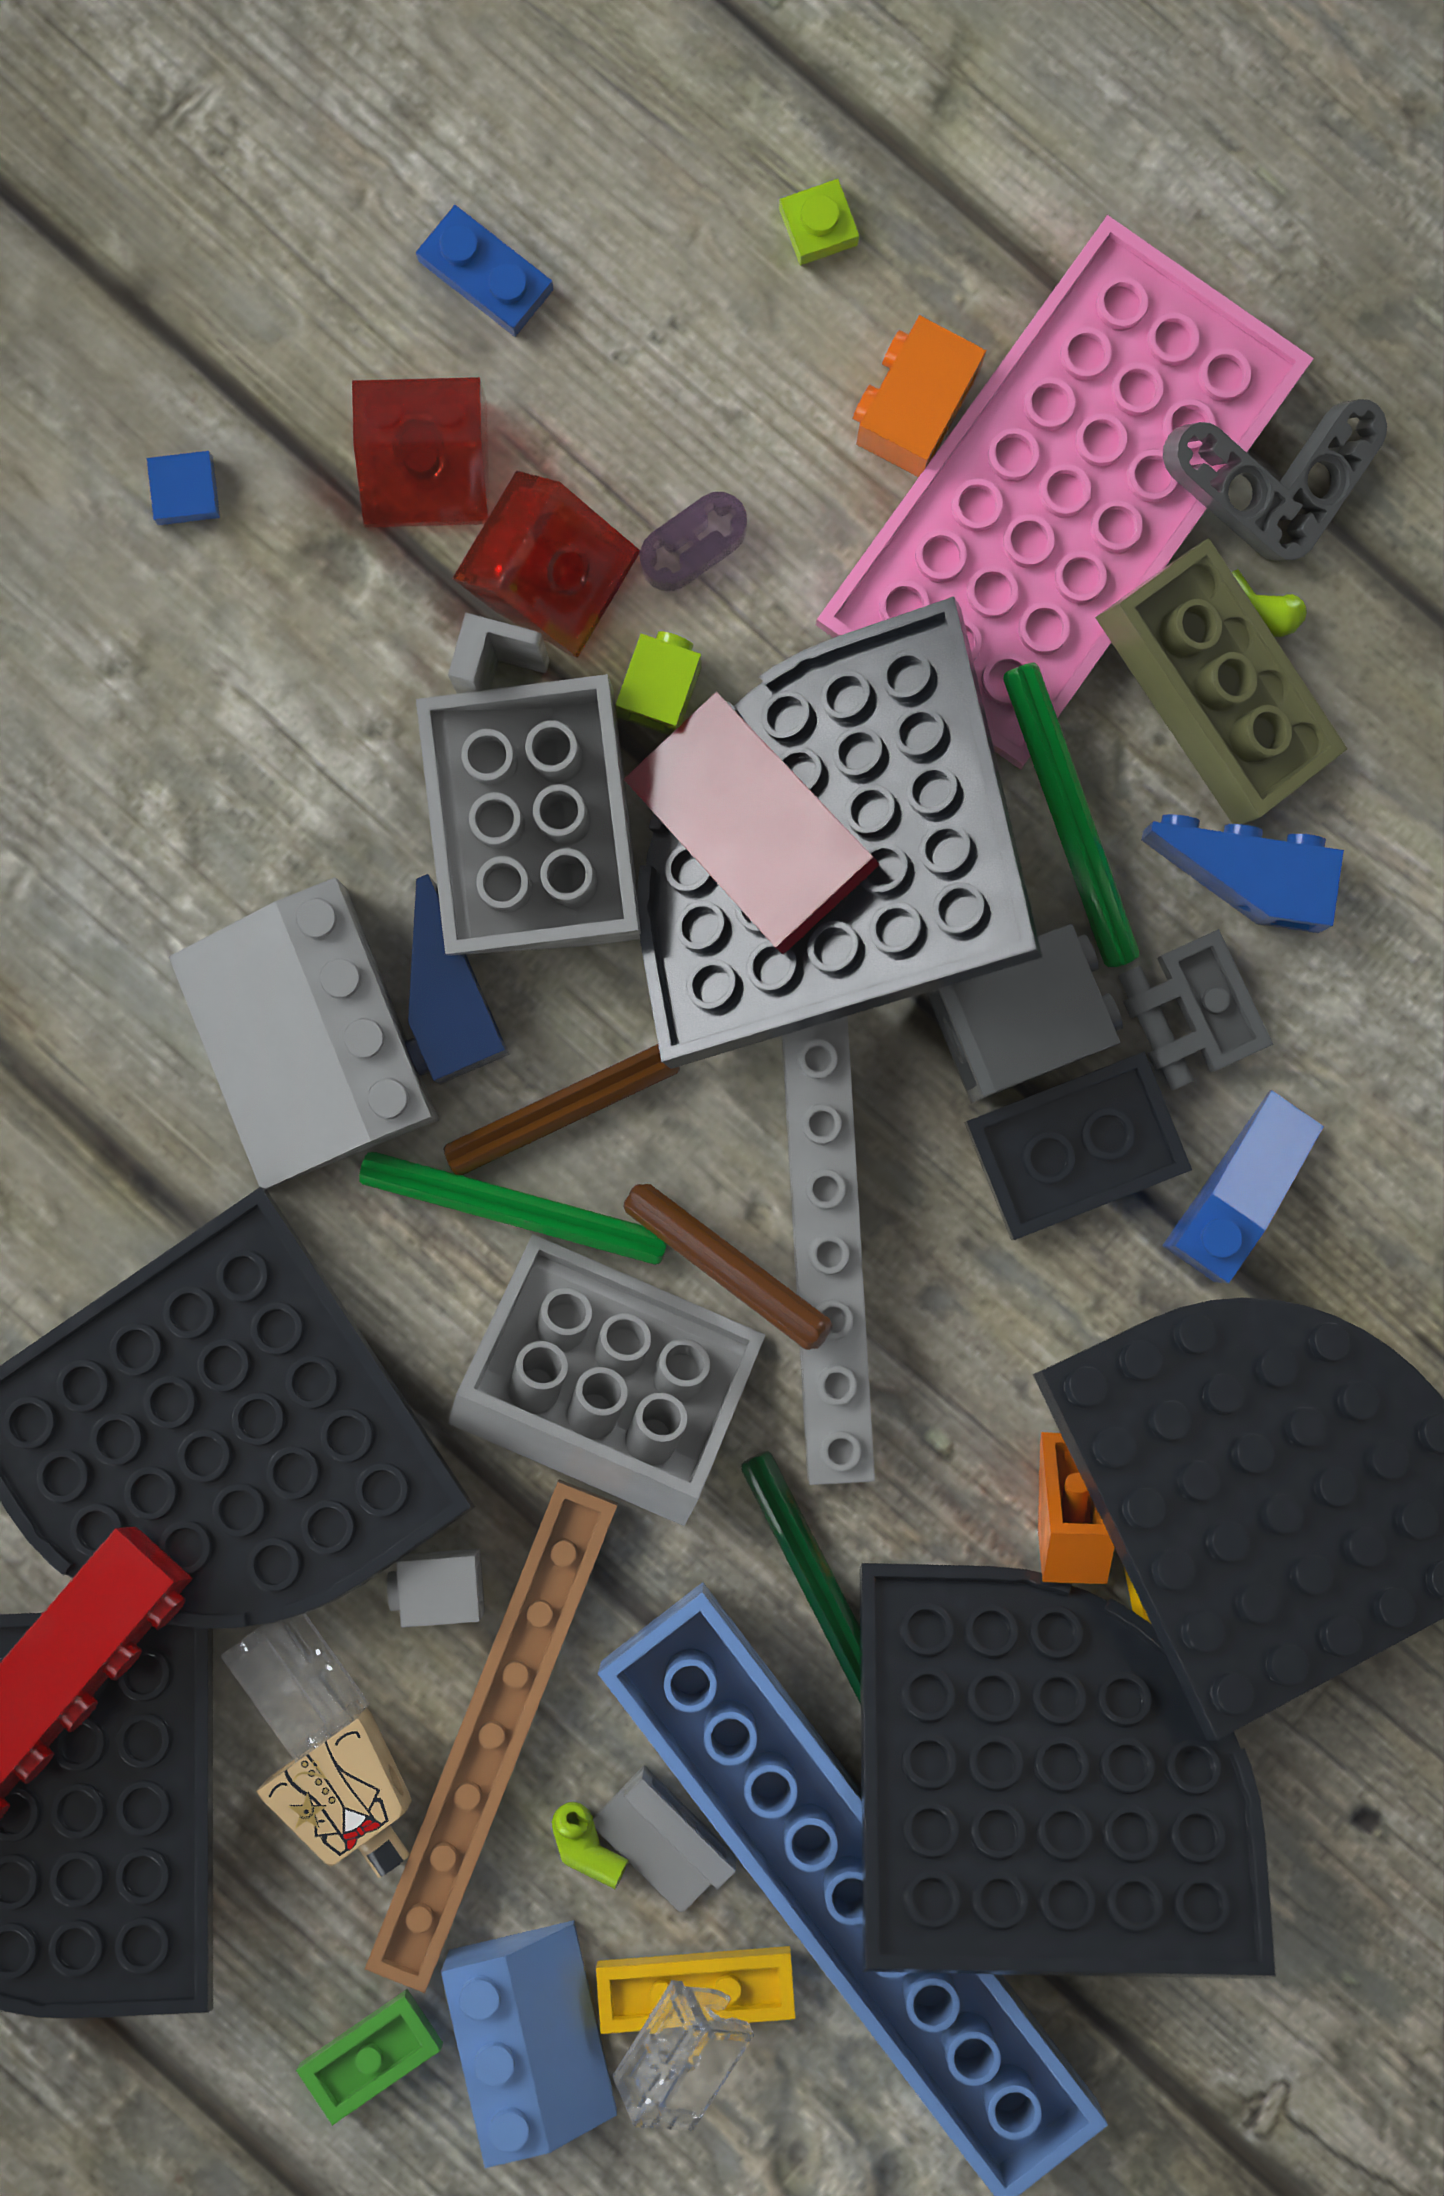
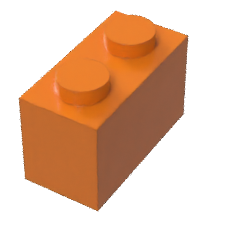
[853,315,987,477]

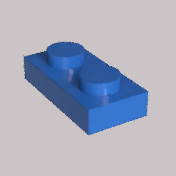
[416,205,554,337]

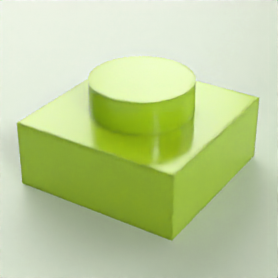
[779,178,859,266]

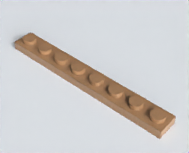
[365,1479,618,1993]

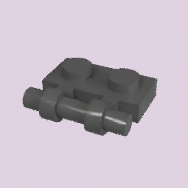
[1118,929,1273,1091]

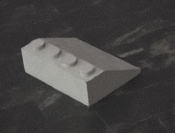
[416,674,641,956]
[169,877,439,1189]
[448,1234,766,1526]

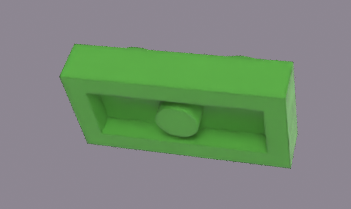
[296,1989,443,2125]

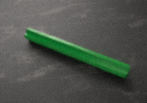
[1003,663,1140,967]
[359,1152,667,1265]

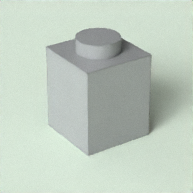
[387,1548,485,1628]

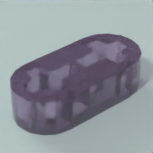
[640,492,747,591]

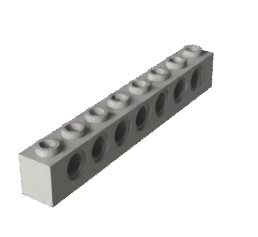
[782,1016,875,1485]

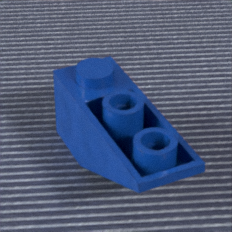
[1141,814,1344,933]

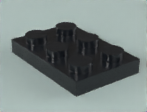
[964,1051,1192,1240]

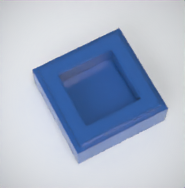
[147,451,220,526]

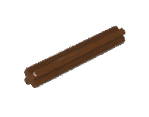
[443,1044,680,1175]
[623,1184,832,1350]

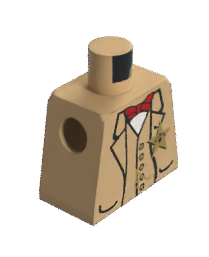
[256,1706,412,1878]

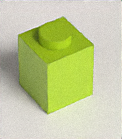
[615,631,702,735]

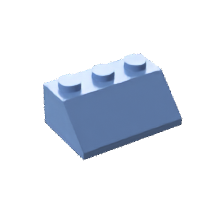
[441,1920,617,2168]

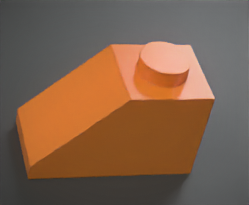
[1038,1432,1115,1584]

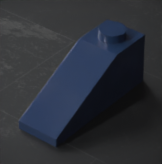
[405,874,510,1085]

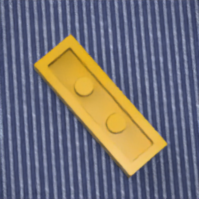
[596,1946,796,2034]

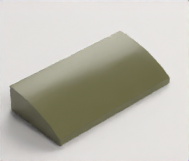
[1095,538,1347,824]

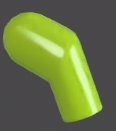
[1232,569,1307,637]
[552,1802,629,1889]

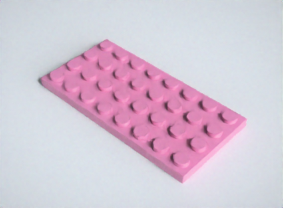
[816,215,1314,770]

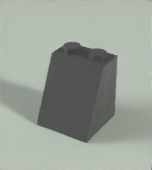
[926,924,1123,1103]

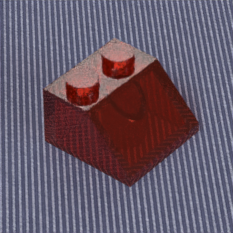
[352,377,490,528]
[452,470,641,658]

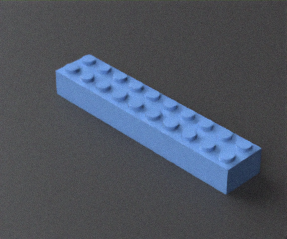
[598,1582,1108,2196]

